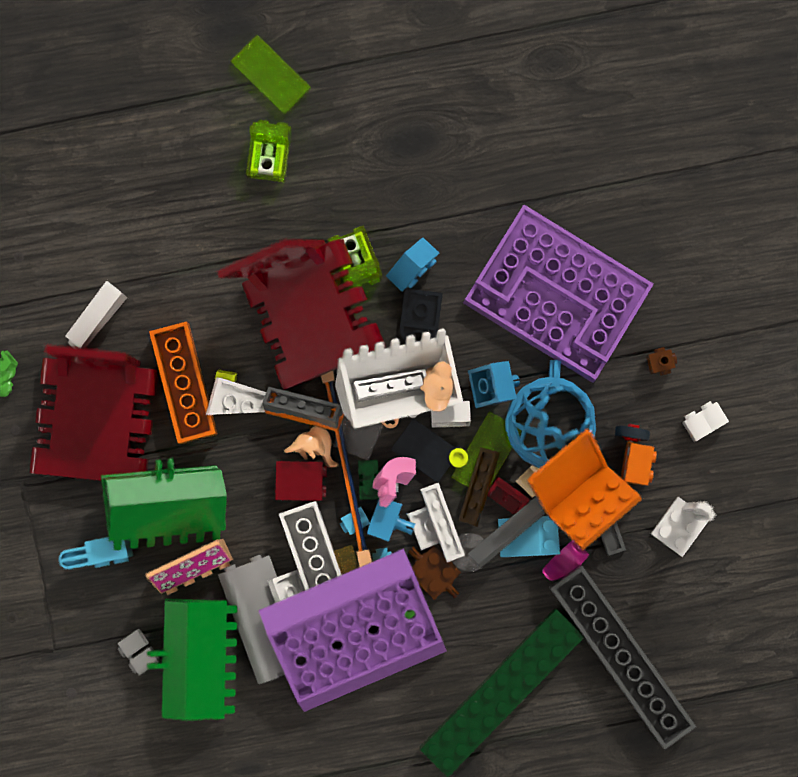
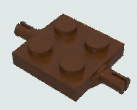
[408,545,461,600]

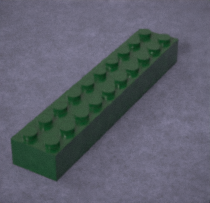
[420,608,584,777]

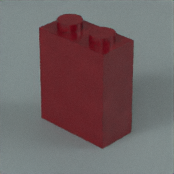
[275,461,327,501]

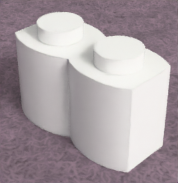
[682,401,729,442]

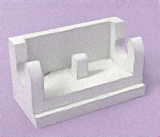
[431,401,471,428]

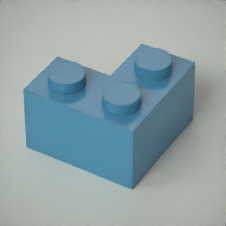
[386,238,439,292]

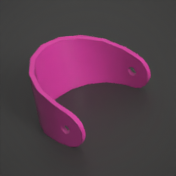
[542,540,589,581]

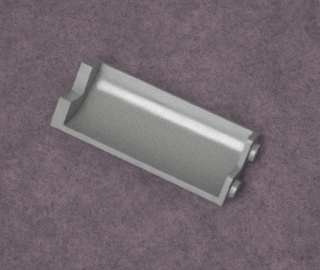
[218,555,306,684]

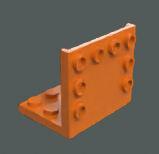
[527,429,642,550]

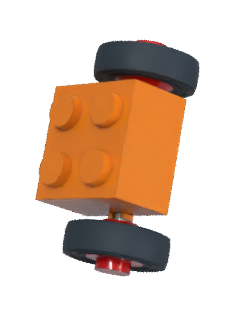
[615,424,657,495]

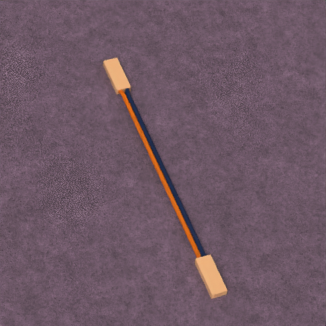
[321,371,372,567]

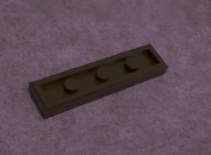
[458,447,500,527]

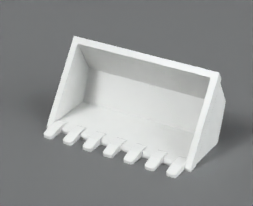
[335,329,463,428]

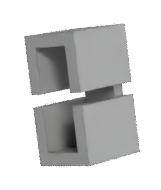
[117,629,161,675]

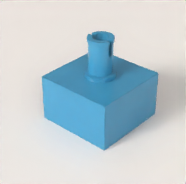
[468,361,520,408]
[367,501,416,541]

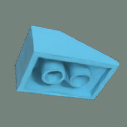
[498,516,560,557]

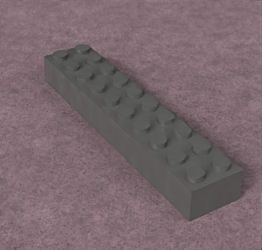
[549,565,696,750]

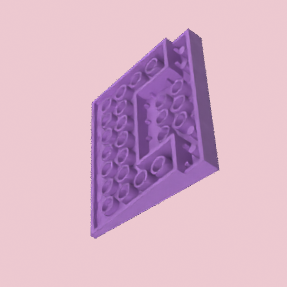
[463,205,653,383]

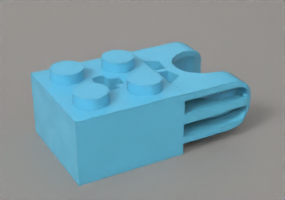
[59,537,133,569]

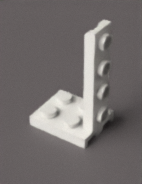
[650,497,716,557]

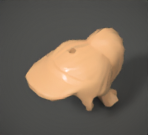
[420,361,453,412]
[284,426,339,468]

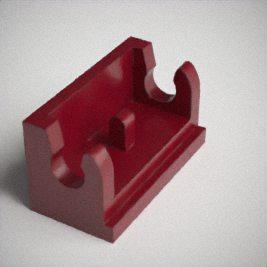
[487,477,530,515]

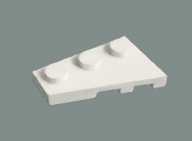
[206,377,266,415]

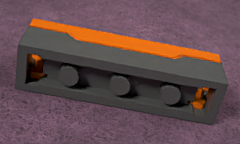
[262,387,344,432]

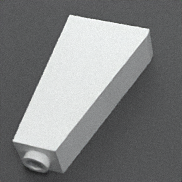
[65,281,127,349]

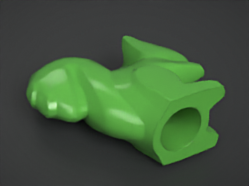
[0,350,18,397]

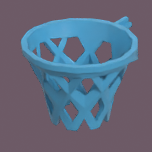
[505,359,596,469]

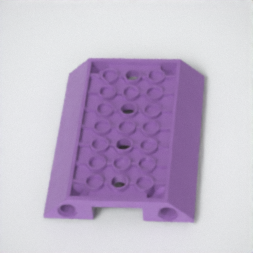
[259,549,447,712]

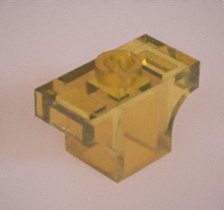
[334,545,360,575]

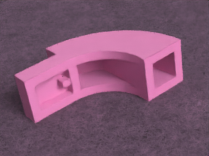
[373,457,416,508]

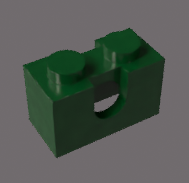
[358,460,379,500]

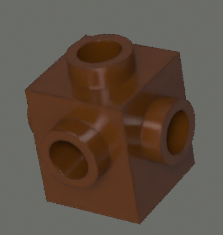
[646,347,677,376]

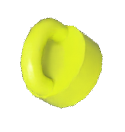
[449,448,468,468]

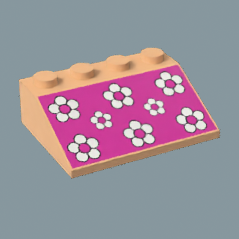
[146,539,233,595]

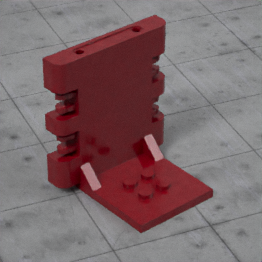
[217,239,386,391]
[29,345,159,481]

